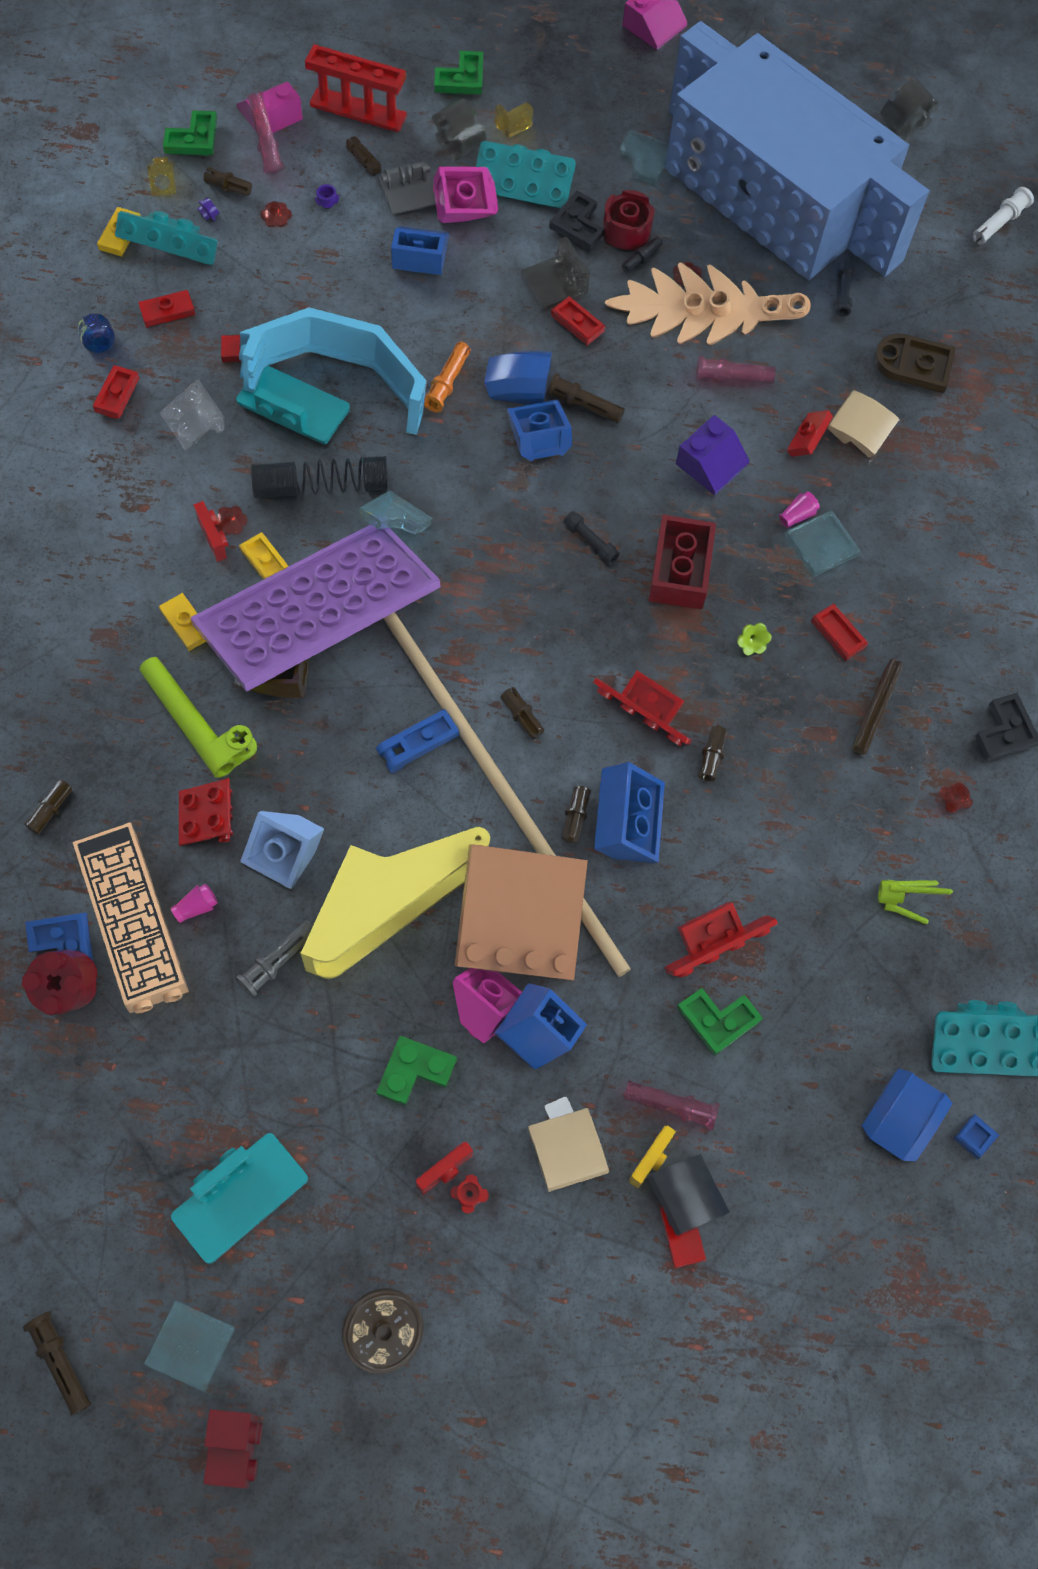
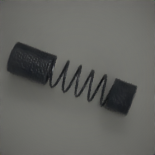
[251,456,389,499]

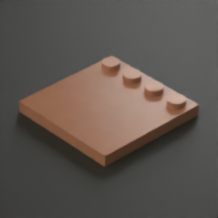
[455,844,588,980]

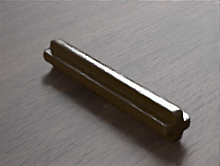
[852,658,903,755]

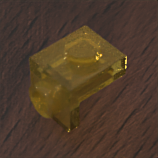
[494,102,533,138]

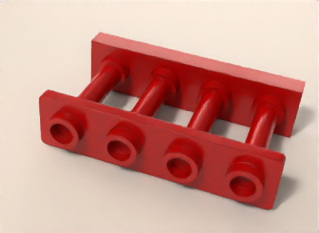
[305,44,407,132]

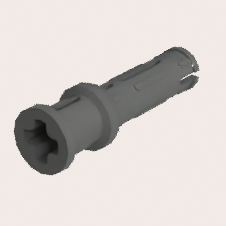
[235,920,313,998]

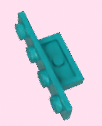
[115,211,218,265]

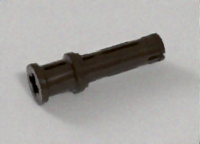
[546,373,625,424]
[23,1311,91,1416]

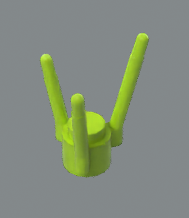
[878,880,953,924]

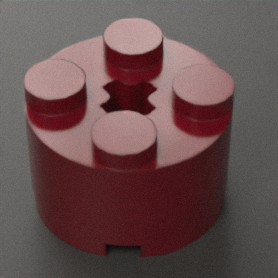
[602,190,655,252]
[22,950,98,1015]

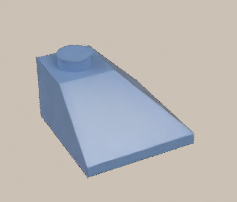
[240,811,324,889]

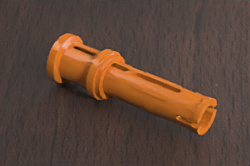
[424,342,471,412]

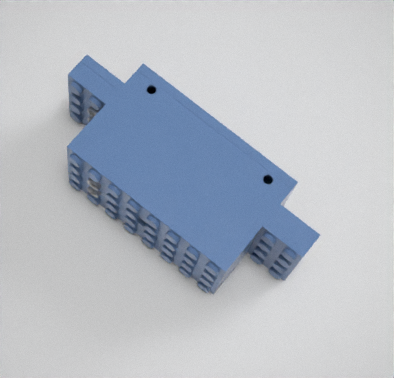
[665,21,930,281]

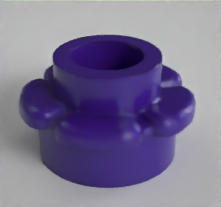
[315,184,339,208]
[197,197,220,222]

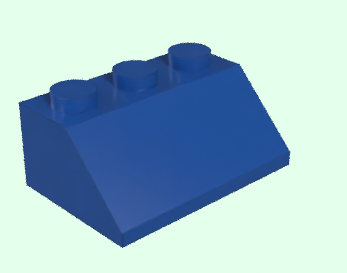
[594,762,665,863]

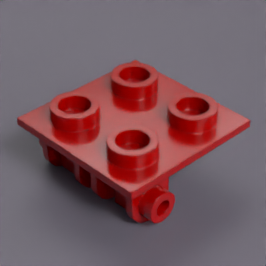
[179,778,233,846]

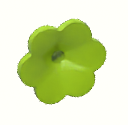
[737,623,772,655]

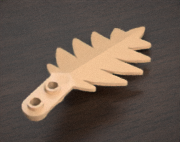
[605,263,811,345]

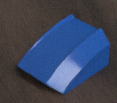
[484,351,552,405]
[507,400,572,462]
[862,1068,953,1162]

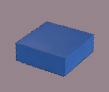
[953,1114,999,1160]

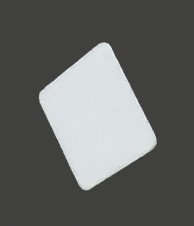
[545,1097,574,1119]

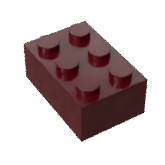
[648,514,716,610]

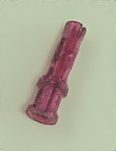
[247,92,285,173]
[696,356,776,383]
[623,1080,720,1131]

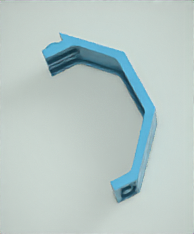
[239,307,426,435]

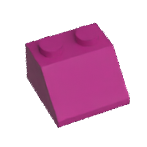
[622,0,687,50]
[236,82,303,138]

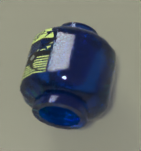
[78,313,115,353]

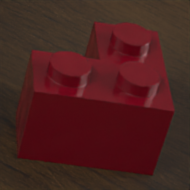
[203,1409,263,1488]

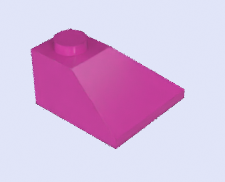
[453,968,522,1044]

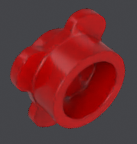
[451,1175,489,1214]

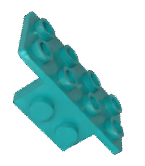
[476,141,576,209]
[236,366,350,444]
[931,1000,1038,1076]
[171,1133,308,1264]

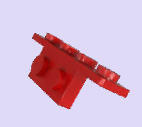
[593,670,692,746]
[664,902,778,978]

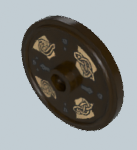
[342,1288,424,1374]

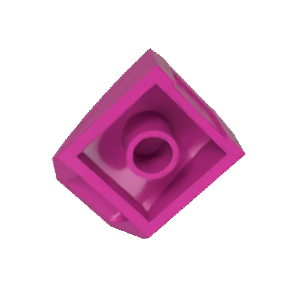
[433,166,499,223]

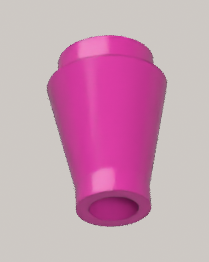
[779,491,820,528]
[171,883,218,923]

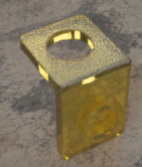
[147,157,176,196]

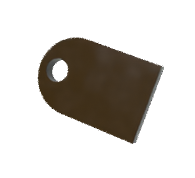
[874,333,956,393]

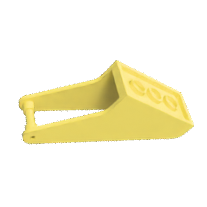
[301,827,490,979]

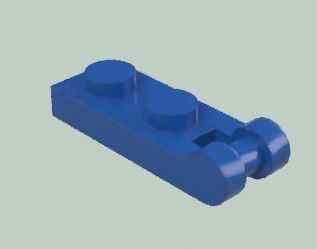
[376,709,459,773]

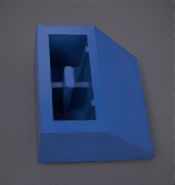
[391,226,449,275]
[494,983,587,1069]

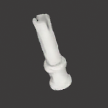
[972,187,1034,245]

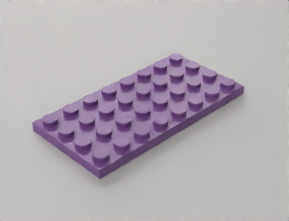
[190,519,441,692]

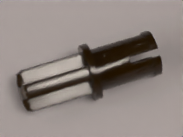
[204,167,252,196]
[500,687,544,739]
[698,725,727,782]
[23,780,72,835]
[562,786,591,843]

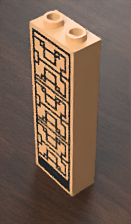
[73,822,189,1014]

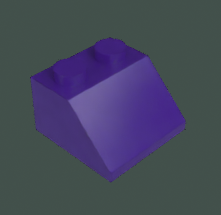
[676,415,750,495]

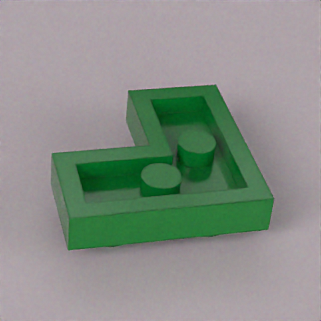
[434,51,483,95]
[163,110,218,156]
[677,988,763,1056]
[376,1036,457,1106]

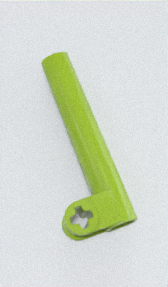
[139,657,257,778]

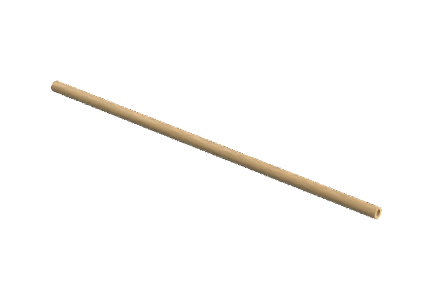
[383,612,631,977]

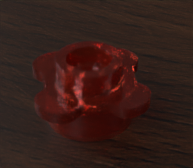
[939,783,973,813]

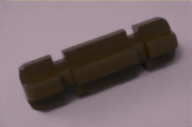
[346,136,381,176]

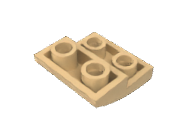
[827,390,899,458]
[528,1108,609,1192]

